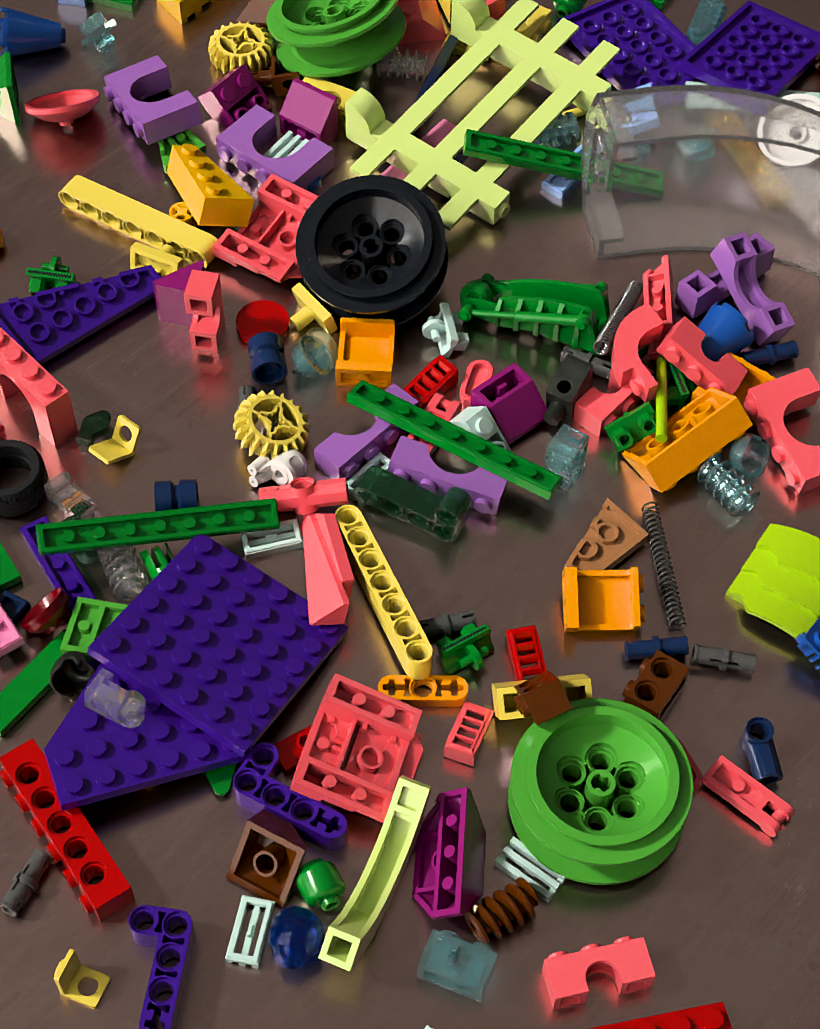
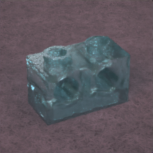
[544,424,589,493]

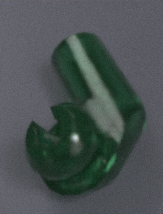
[76,410,111,446]

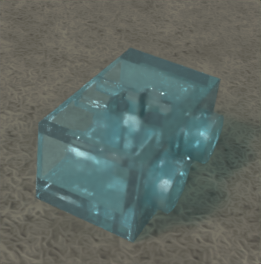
[417,929,497,1002]

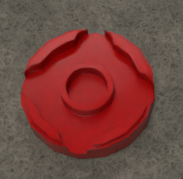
[235,300,290,344]

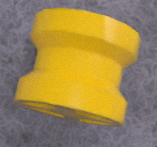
[169,202,197,228]

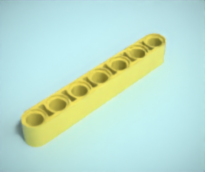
[58,175,218,268]
[335,505,433,680]

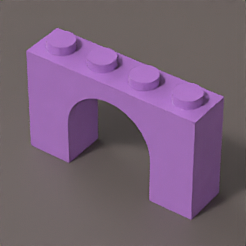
[103,55,203,145]
[216,104,334,190]

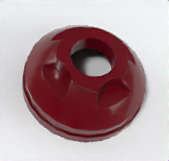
[20,587,70,635]

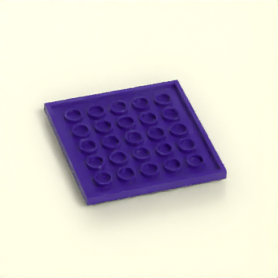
[87,534,349,758]

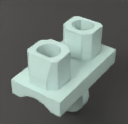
[422,302,469,358]

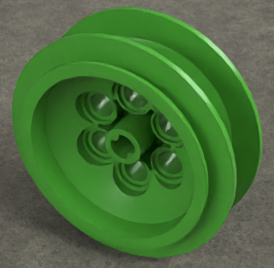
[266,0,407,78]
[508,698,693,885]

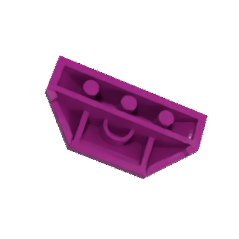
[412,787,486,920]

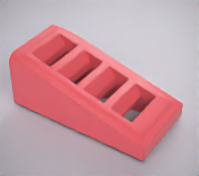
[443,701,495,767]

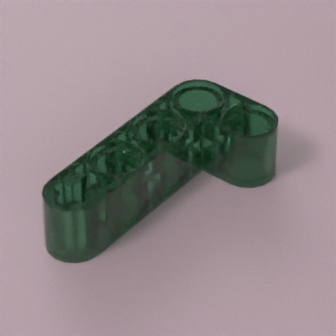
[354,466,472,542]

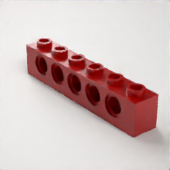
[0,738,135,922]

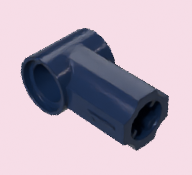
[740,717,783,786]

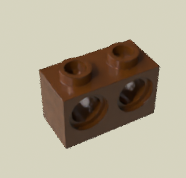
[622,649,690,720]
[513,670,572,725]

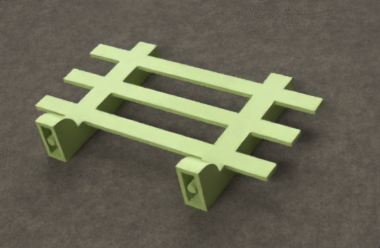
[345,0,620,231]

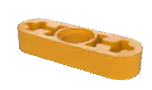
[378,675,468,708]

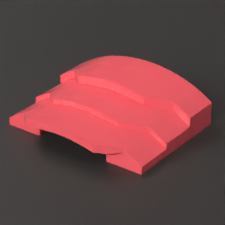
[213,173,319,283]
[290,673,424,823]

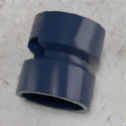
[248,332,288,385]
[154,479,199,511]

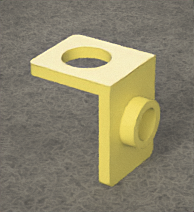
[89,415,141,464]
[54,948,111,1009]

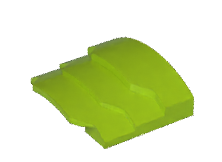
[725,524,820,638]

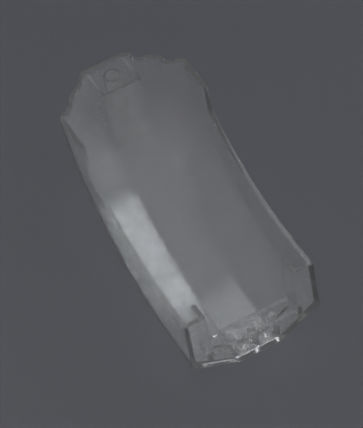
[581,85,820,283]

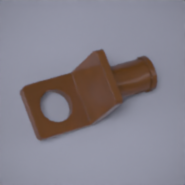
[251,56,301,96]

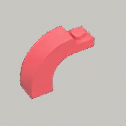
[611,302,664,403]

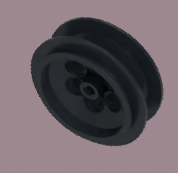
[295,175,448,326]

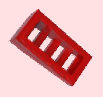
[403,355,459,409]
[505,625,547,681]

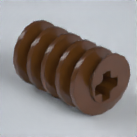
[464,877,539,946]

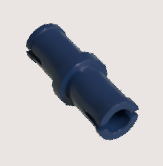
[740,340,799,366]
[624,635,689,661]

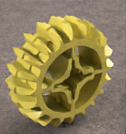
[208,21,274,75]
[233,390,310,460]

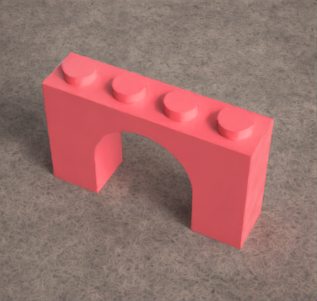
[0,327,79,448]
[743,367,820,495]

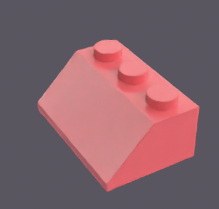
[396,0,446,44]

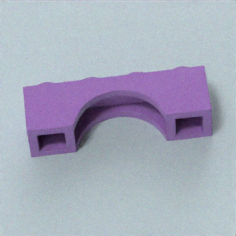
[675,232,775,319]
[710,232,796,347]
[314,383,418,479]
[387,435,508,516]

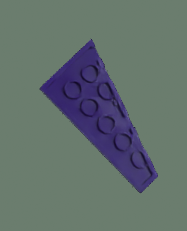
[0,265,161,365]

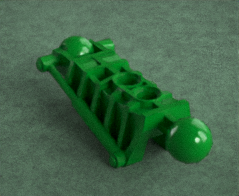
[458,273,648,359]

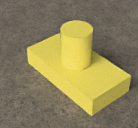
[130,242,183,277]
[290,282,338,335]

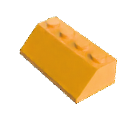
[622,387,753,493]

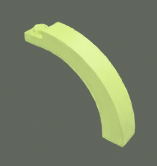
[318,775,433,971]

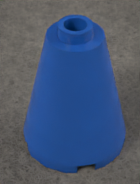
[0,7,66,57]
[698,301,755,361]

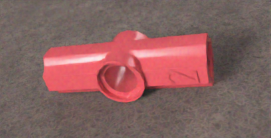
[258,477,350,515]

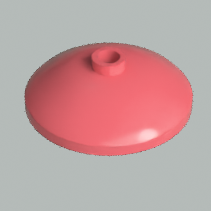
[24,89,100,126]

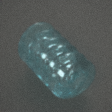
[686,0,727,46]
[534,112,581,147]
[697,452,760,517]

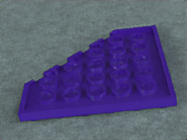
[44,663,251,811]

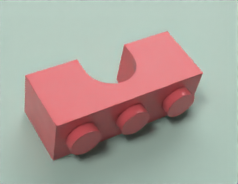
[184,270,226,353]
[656,317,748,395]
[573,366,654,438]
[542,936,656,1010]

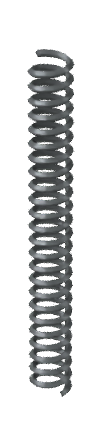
[593,280,643,356]
[641,501,687,629]

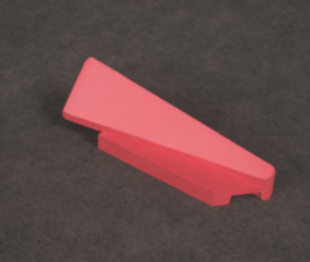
[642,255,677,361]
[302,513,355,626]

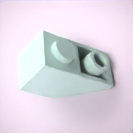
[449,406,513,453]

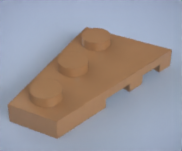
[564,497,649,570]

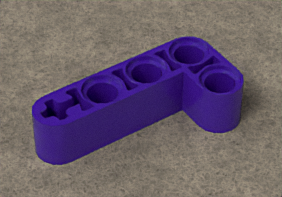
[233,742,348,852]
[128,905,195,1029]

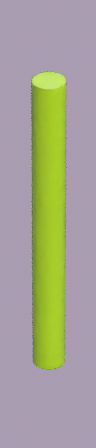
[656,356,667,443]

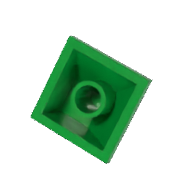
[0,52,21,124]

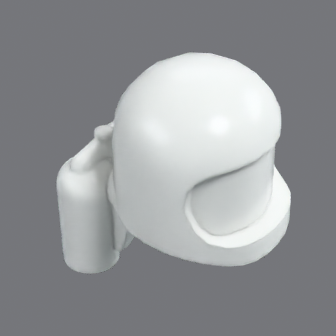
[247,449,307,487]

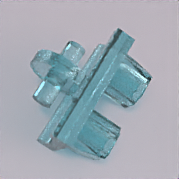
[78,11,117,54]

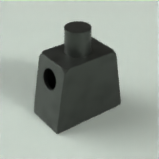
[543,354,593,426]

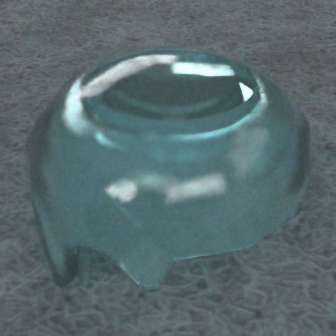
[728,433,770,480]

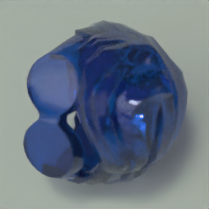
[268,905,325,970]

